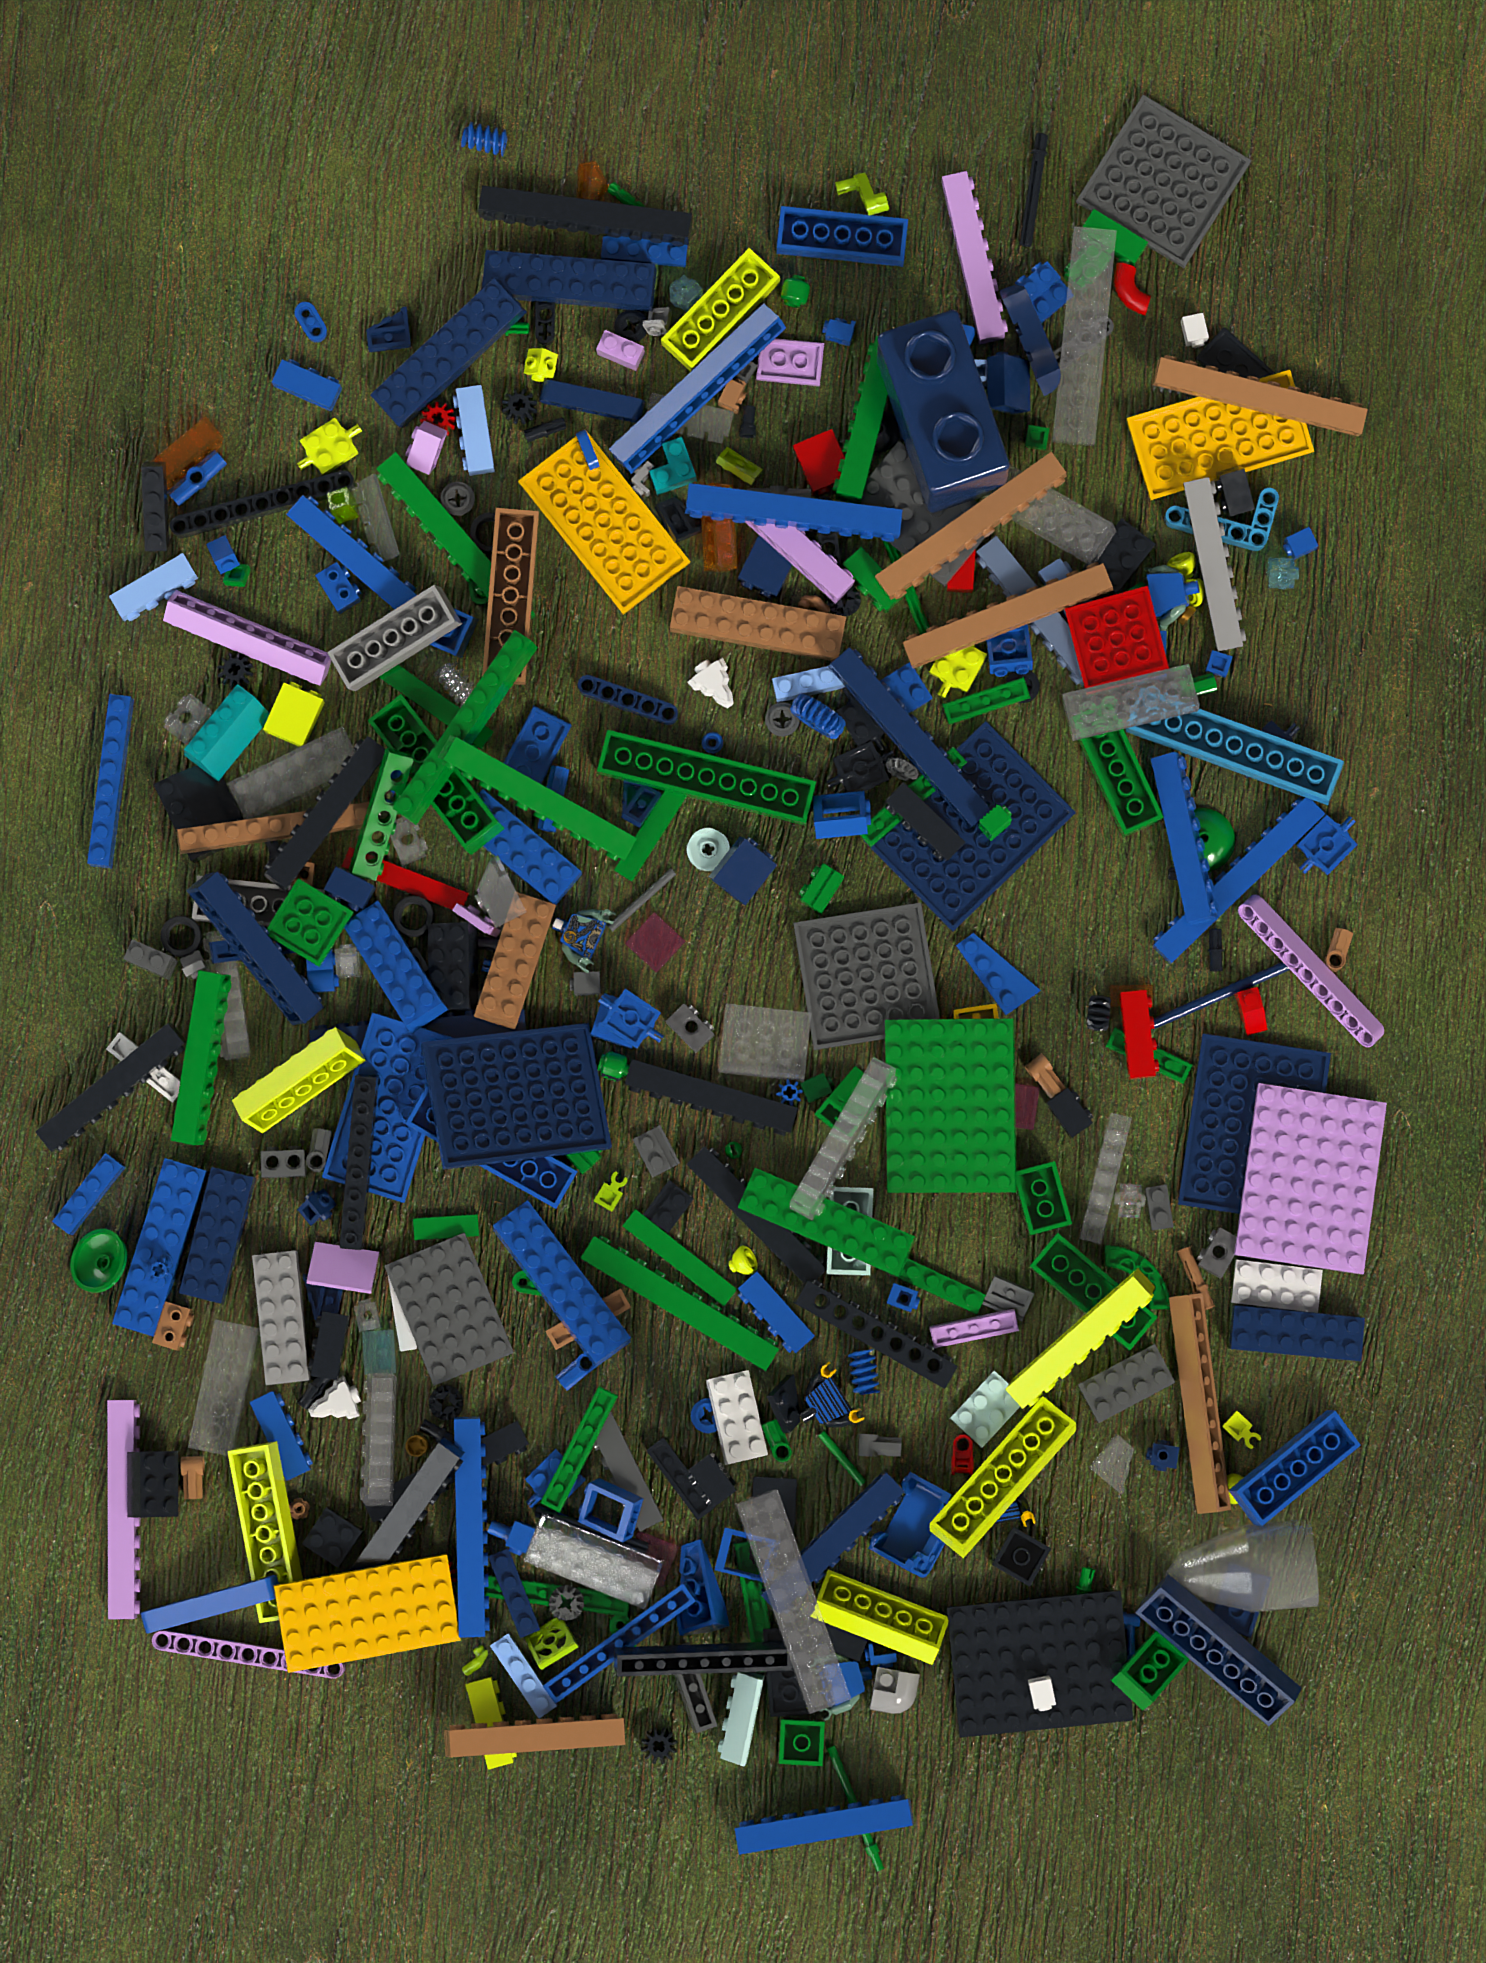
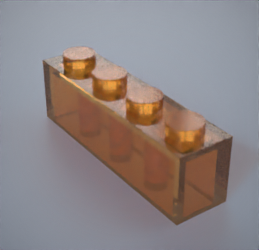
[140,416,224,491]
[701,482,737,573]

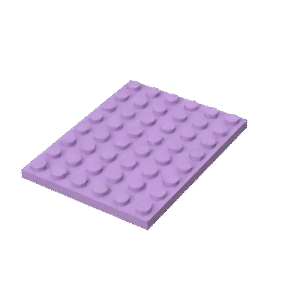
[1234,1083,1387,1275]

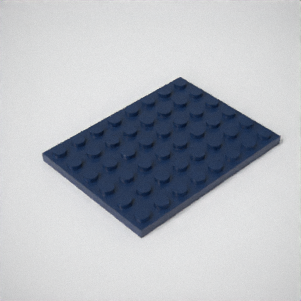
[863,721,1076,932]
[421,1023,612,1170]
[1177,1034,1331,1214]

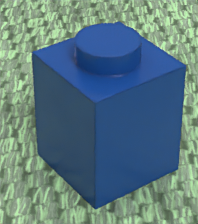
[1283,527,1319,560]
[206,535,240,574]

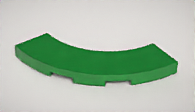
[1104,1245,1170,1310]

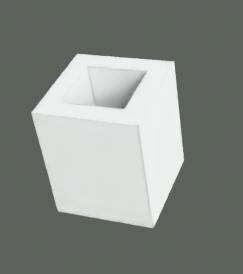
[1181,313,1209,348]
[1028,1675,1056,1711]

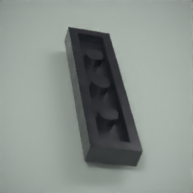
[646,1437,715,1520]

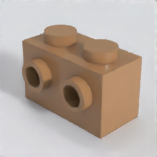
[152,1301,194,1351]

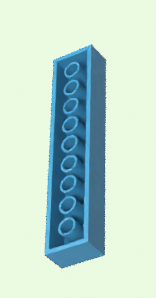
[1126,688,1344,805]

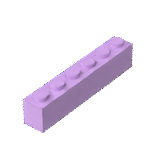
[745,521,855,604]

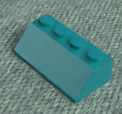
[184,684,270,781]

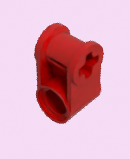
[951,1434,974,1476]

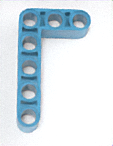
[1164,488,1279,551]

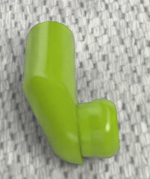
[462,1645,488,1676]

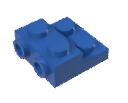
[1015,261,1074,323]
[986,624,1033,677]

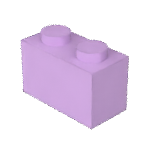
[596,330,645,371]
[405,421,448,475]

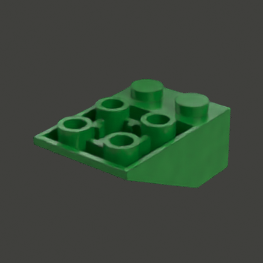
[814,1066,886,1143]

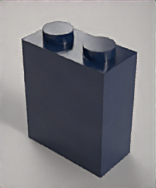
[987,352,1030,414]
[738,535,793,600]
[708,837,777,905]

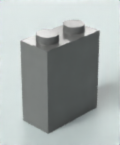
[123,939,178,980]

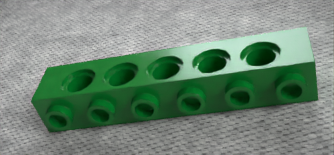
[349,748,415,881]

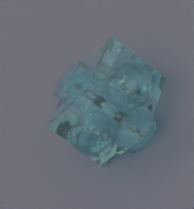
[669,275,703,312]
[1267,557,1299,589]

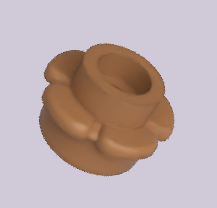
[289,1498,310,1520]

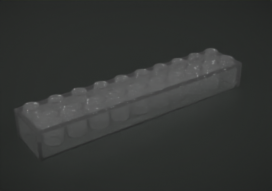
[1052,226,1117,446]
[735,1489,851,1714]

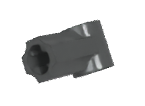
[306,1128,332,1173]
[858,1434,902,1457]

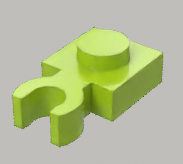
[594,1172,628,1212]

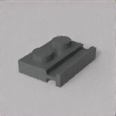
[633,1125,680,1178]
[982,1274,1035,1321]

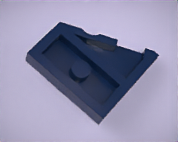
[366,306,411,353]
[621,781,662,828]
[303,1273,343,1320]

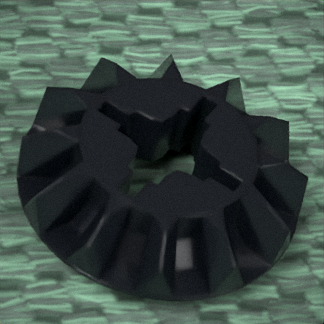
[614,310,647,342]
[827,585,861,616]
[1006,670,1040,703]
[429,1385,463,1420]

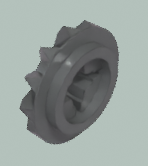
[441,482,475,516]
[765,702,799,737]
[885,758,919,782]
[549,1585,584,1621]

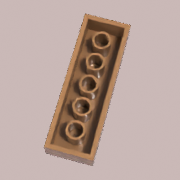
[474,892,556,1030]

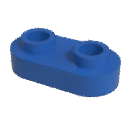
[295,302,327,342]

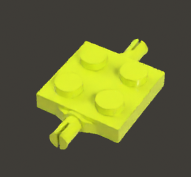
[297,418,362,476]
[929,645,987,698]

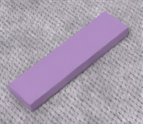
[930,1309,1019,1348]

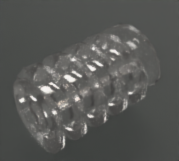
[434,661,474,708]

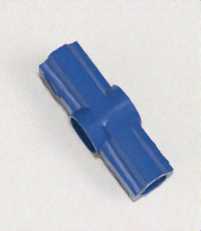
[167,450,227,507]
[537,766,570,833]
[555,1353,595,1391]

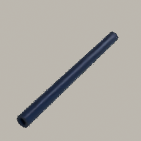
[1153,962,1290,1030]

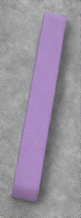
[1238,895,1384,1047]
[152,1630,345,1678]

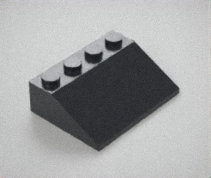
[153,765,244,863]

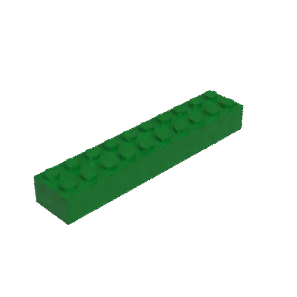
[597,730,816,826]

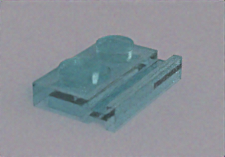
[362,1330,397,1375]

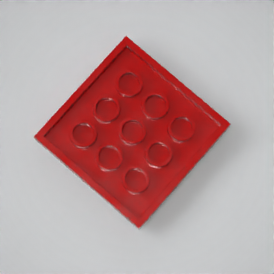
[1065,586,1170,692]

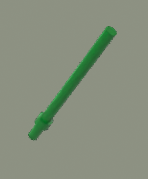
[827,1745,884,1872]

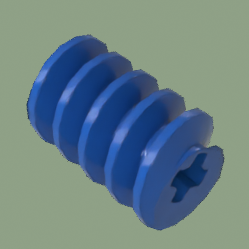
[461,122,507,157]
[848,1349,880,1395]

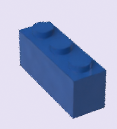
[272,359,342,412]

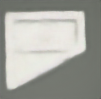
[1089,1434,1134,1495]

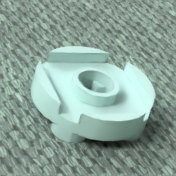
[687,828,730,872]

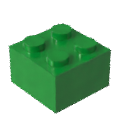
[779,1718,825,1766]

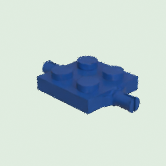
[1297,815,1358,875]
[598,989,664,1049]
[525,1448,586,1508]

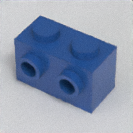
[315,562,361,614]

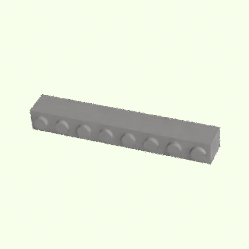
[1183,477,1246,651]

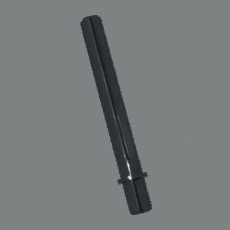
[1019,133,1048,247]
[535,1506,649,1554]

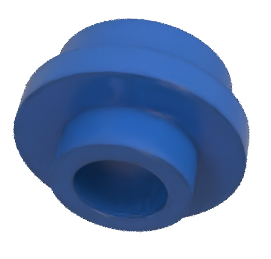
[702,732,723,754]

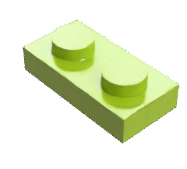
[716,447,763,485]

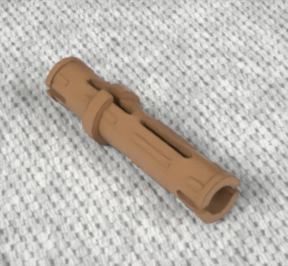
[1177,1246,1215,1310]

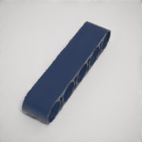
[539,380,645,423]
[578,675,678,725]

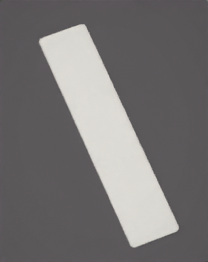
[387,1274,417,1351]

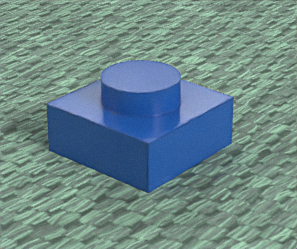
[1205,650,1233,678]

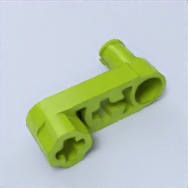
[835,172,889,216]

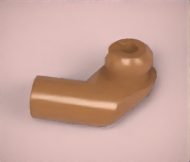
[798,595,830,613]

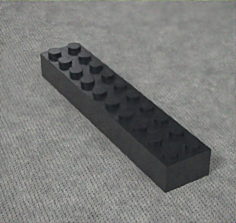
[687,1452,739,1507]

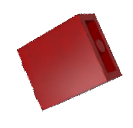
[793,429,845,496]

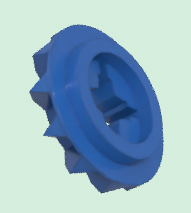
[691,1398,717,1433]

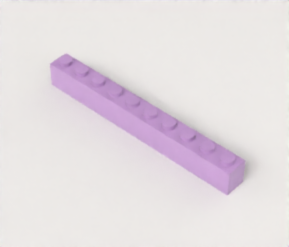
[107,1400,141,1619]

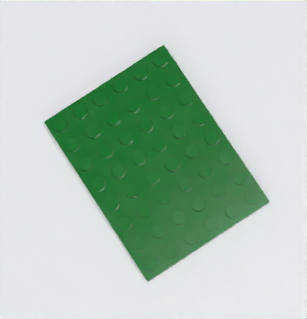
[885,1018,1017,1193]

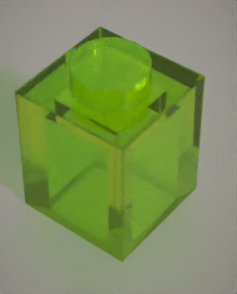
[327,487,359,524]

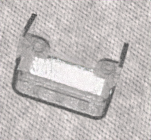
[475,855,527,936]

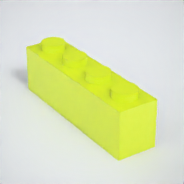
[465,1676,517,1770]

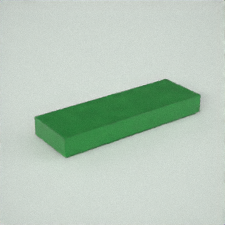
[413,1214,479,1240]

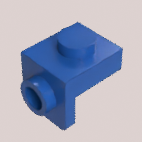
[864,1642,897,1668]

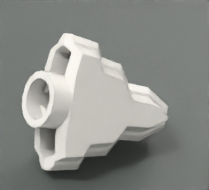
[688,658,733,709]
[308,1376,361,1419]

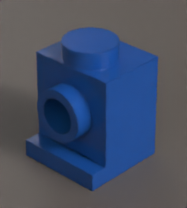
[822,318,856,346]
[886,1283,920,1313]

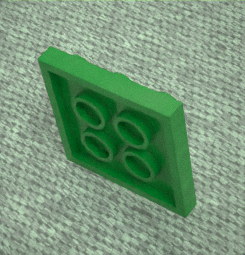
[267,878,354,967]

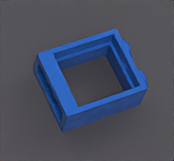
[813,791,871,839]
[578,1478,644,1542]
[715,1527,779,1583]

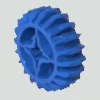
[790,694,846,739]

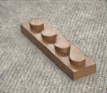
[545,1288,631,1350]

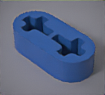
[575,429,600,470]

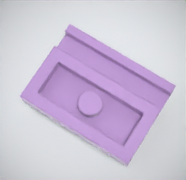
[452,903,501,937]

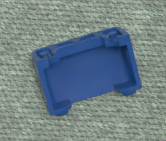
[868,1472,953,1578]

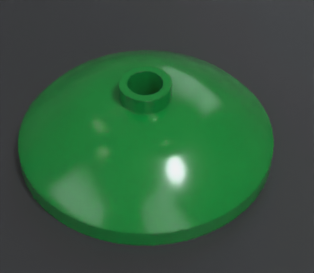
[1194,808,1235,871]
[70,1229,127,1293]

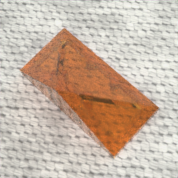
[576,161,609,200]

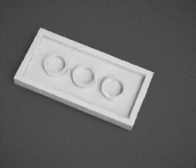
[1231,1260,1323,1313]
[706,1370,768,1465]

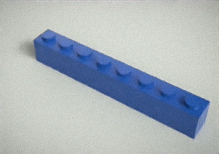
[286,495,417,609]
[87,694,134,869]
[1151,752,1219,925]
[543,1581,698,1704]

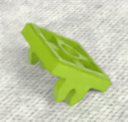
[524,1617,579,1670]

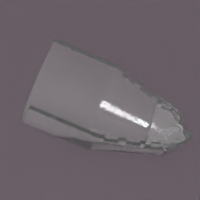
[1165,1519,1319,1612]

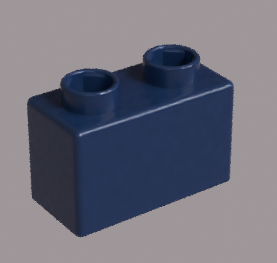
[877,310,1010,513]

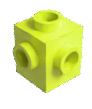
[524,348,558,382]

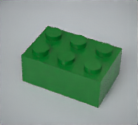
[1016,1161,1072,1236]
[1111,1631,1190,1710]

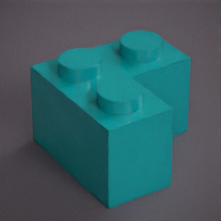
[649,437,697,495]

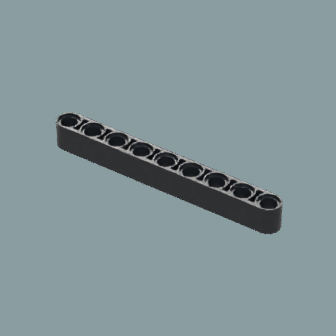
[169,470,355,539]

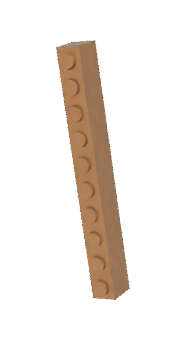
[1152,355,1368,436]
[875,452,1067,600]
[903,562,1113,669]
[177,802,388,854]
[1169,1293,1231,1514]

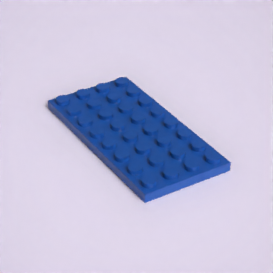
[322,1012,454,1203]

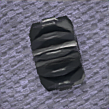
[502,389,538,425]
[217,653,254,689]
[1087,995,1111,1031]
[641,1727,677,1764]

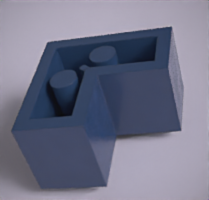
[324,867,376,912]

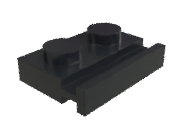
[643,1180,694,1233]

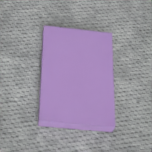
[756,338,824,386]
[307,1242,379,1294]

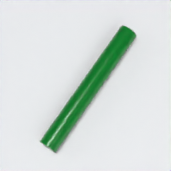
[818,1431,866,1486]

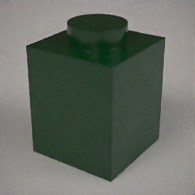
[800,1073,834,1104]

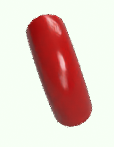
[1113,263,1151,315]

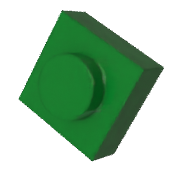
[1025,425,1050,451]
[223,564,251,587]

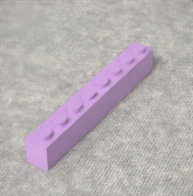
[941,171,1008,344]
[163,590,331,686]

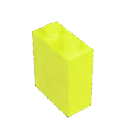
[263,682,325,749]

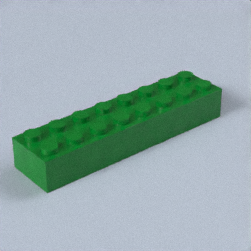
[368,694,505,855]
[738,1168,916,1277]

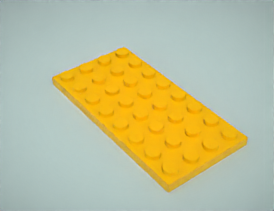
[1126,370,1314,501]
[518,431,690,615]
[274,1554,461,1673]

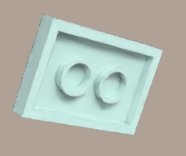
[950,1371,1020,1448]

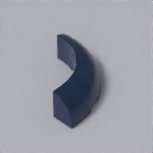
[999,285,1061,396]

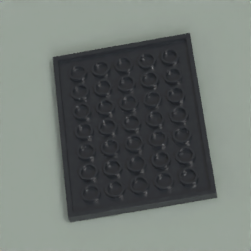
[947,1589,1133,1738]

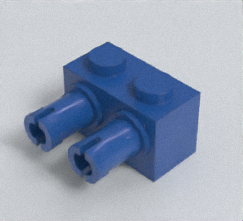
[487,1520,537,1555]

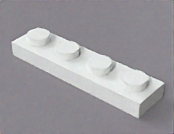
[106,1032,181,1103]

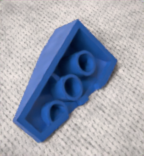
[676,1539,729,1636]

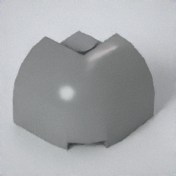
[869,1667,920,1714]

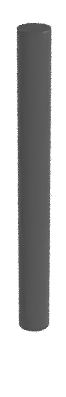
[607,868,676,932]

